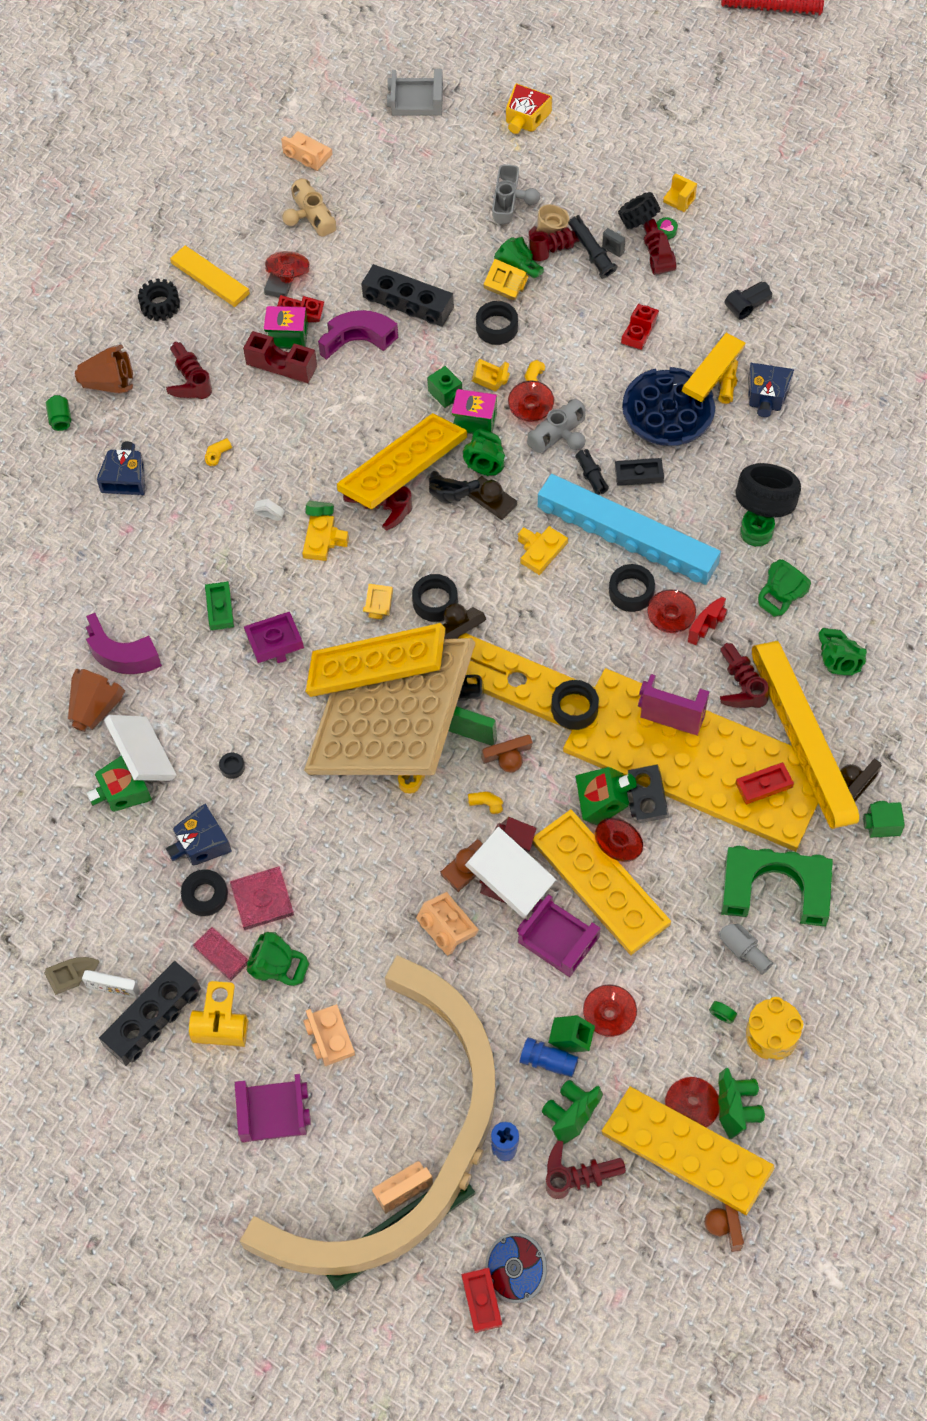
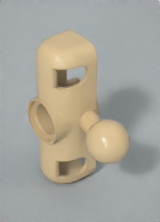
[282,178,337,237]

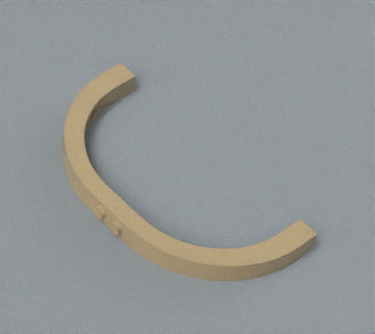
[240,955,496,1275]

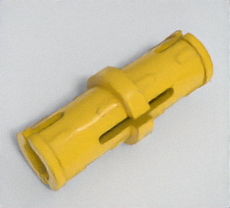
[718,359,738,404]

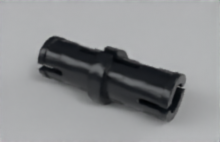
[575,449,609,495]

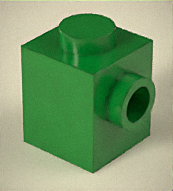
[427,366,462,408]
[863,801,905,838]
[548,1015,595,1053]

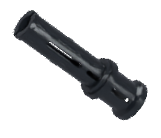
[568,215,618,279]

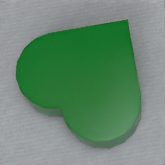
[305,501,334,516]

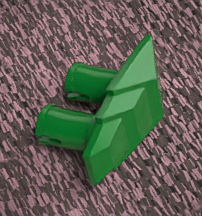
[718,1068,765,1139]
[542,1080,603,1145]

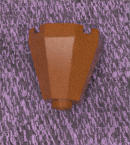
[75,344,133,393]
[68,669,125,732]

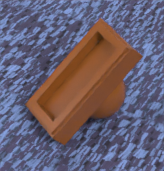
[481,735,533,773]
[440,839,483,892]
[704,1202,744,1252]

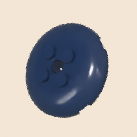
[622,367,716,446]

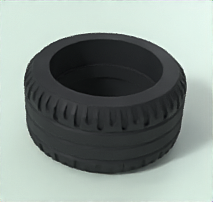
[736,463,801,518]

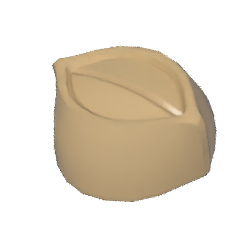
[536,204,569,234]

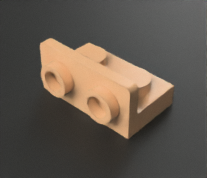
[281,131,332,171]
[416,892,479,956]
[303,1004,355,1066]
[372,1161,433,1214]

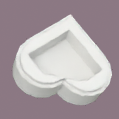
[253,499,285,521]

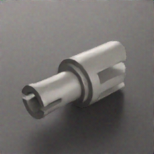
[720,923,773,975]

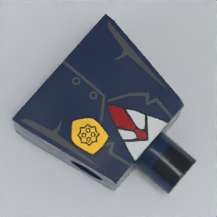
[748,362,794,417]
[97,441,145,495]
[165,803,232,866]

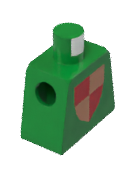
[86,755,152,812]
[575,767,636,826]

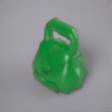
[494,237,544,278]
[463,428,505,477]
[758,559,811,617]
[818,628,867,676]
[246,932,309,986]

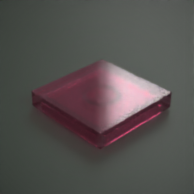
[230,866,294,930]

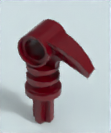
[643,219,677,275]
[529,226,589,261]
[166,342,212,399]
[343,486,412,531]
[720,643,769,708]
[546,1141,626,1199]

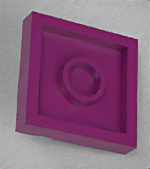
[244,611,304,663]

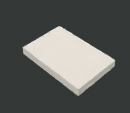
[104,715,177,781]
[465,827,556,918]

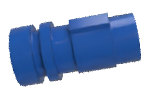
[520,1037,579,1078]
[491,1122,519,1161]

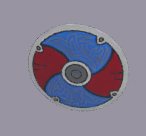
[485,1233,547,1303]

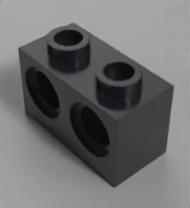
[627,764,669,823]

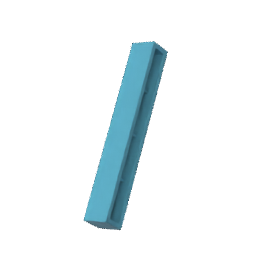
[537,473,721,585]

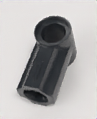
[724,281,772,320]

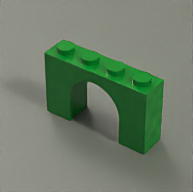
[721,846,833,927]

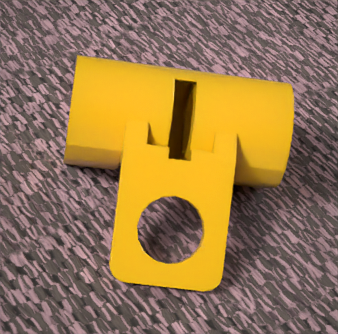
[189,981,249,1047]

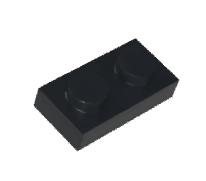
[615,458,664,486]

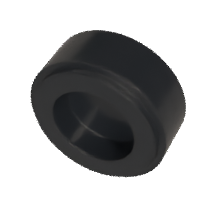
[219,752,245,779]

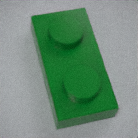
[205,581,234,631]

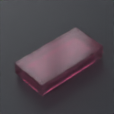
[193,927,248,981]

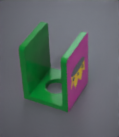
[264,306,308,349]
[452,389,497,434]

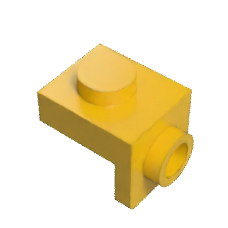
[471,359,510,392]
[363,584,394,620]

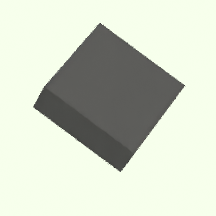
[602,228,625,257]
[264,273,292,297]

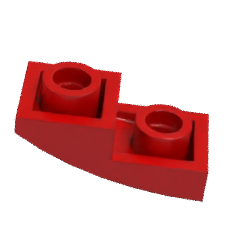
[277,295,324,323]
[621,304,659,350]
[688,597,728,646]

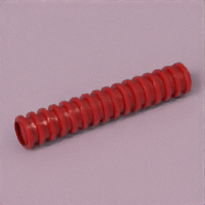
[721,0,824,16]

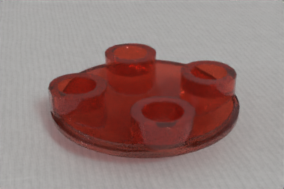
[265,251,309,283]

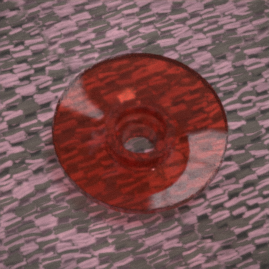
[508,380,554,422]
[647,589,696,633]
[595,818,643,862]
[583,984,637,1037]
[665,1077,720,1128]

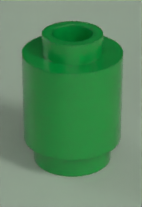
[45,395,72,431]

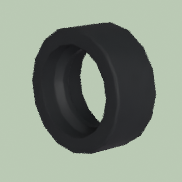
[476,301,518,345]
[609,564,655,612]
[412,574,458,622]
[551,680,599,730]

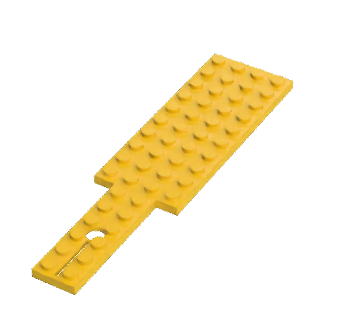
[458,633,818,852]

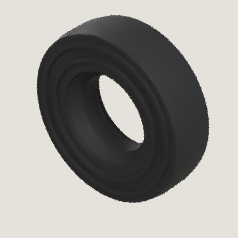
[181,869,228,916]

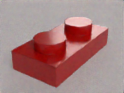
[735,762,794,805]
[461,1268,502,1333]

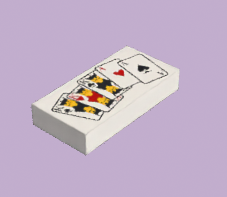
[82,970,140,999]

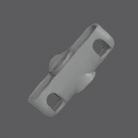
[492,164,540,224]
[527,399,586,453]

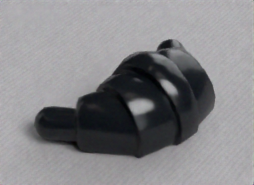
[429,471,480,504]

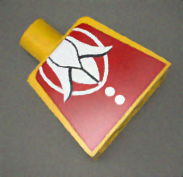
[506,83,552,134]

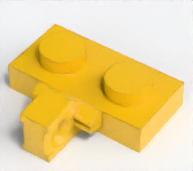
[302,515,349,561]
[518,526,568,575]

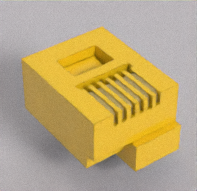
[483,259,529,300]

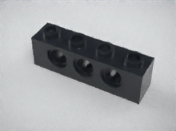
[361,264,454,327]
[99,960,201,1066]

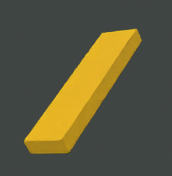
[170,245,250,307]
[682,332,746,402]

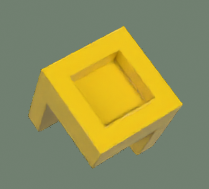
[663,173,697,212]

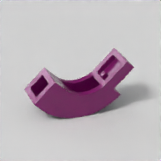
[318,310,399,360]
[85,613,162,674]

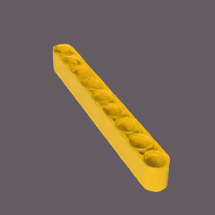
[752,641,859,829]

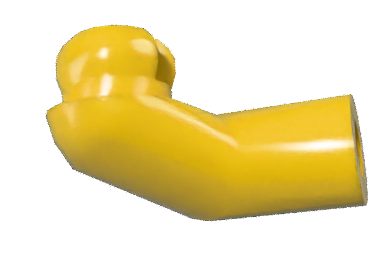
[524,360,545,393]
[204,438,232,466]
[468,791,503,814]

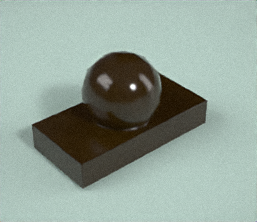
[467,476,517,520]
[443,603,487,639]
[840,758,882,802]

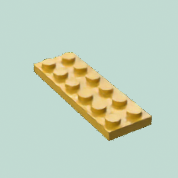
[337,413,467,509]
[306,623,445,697]
[532,809,671,956]
[601,1086,775,1216]

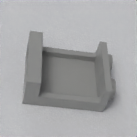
[387,69,443,116]

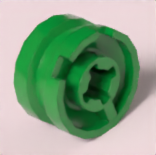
[740,511,775,547]

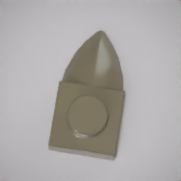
[44,957,99,995]

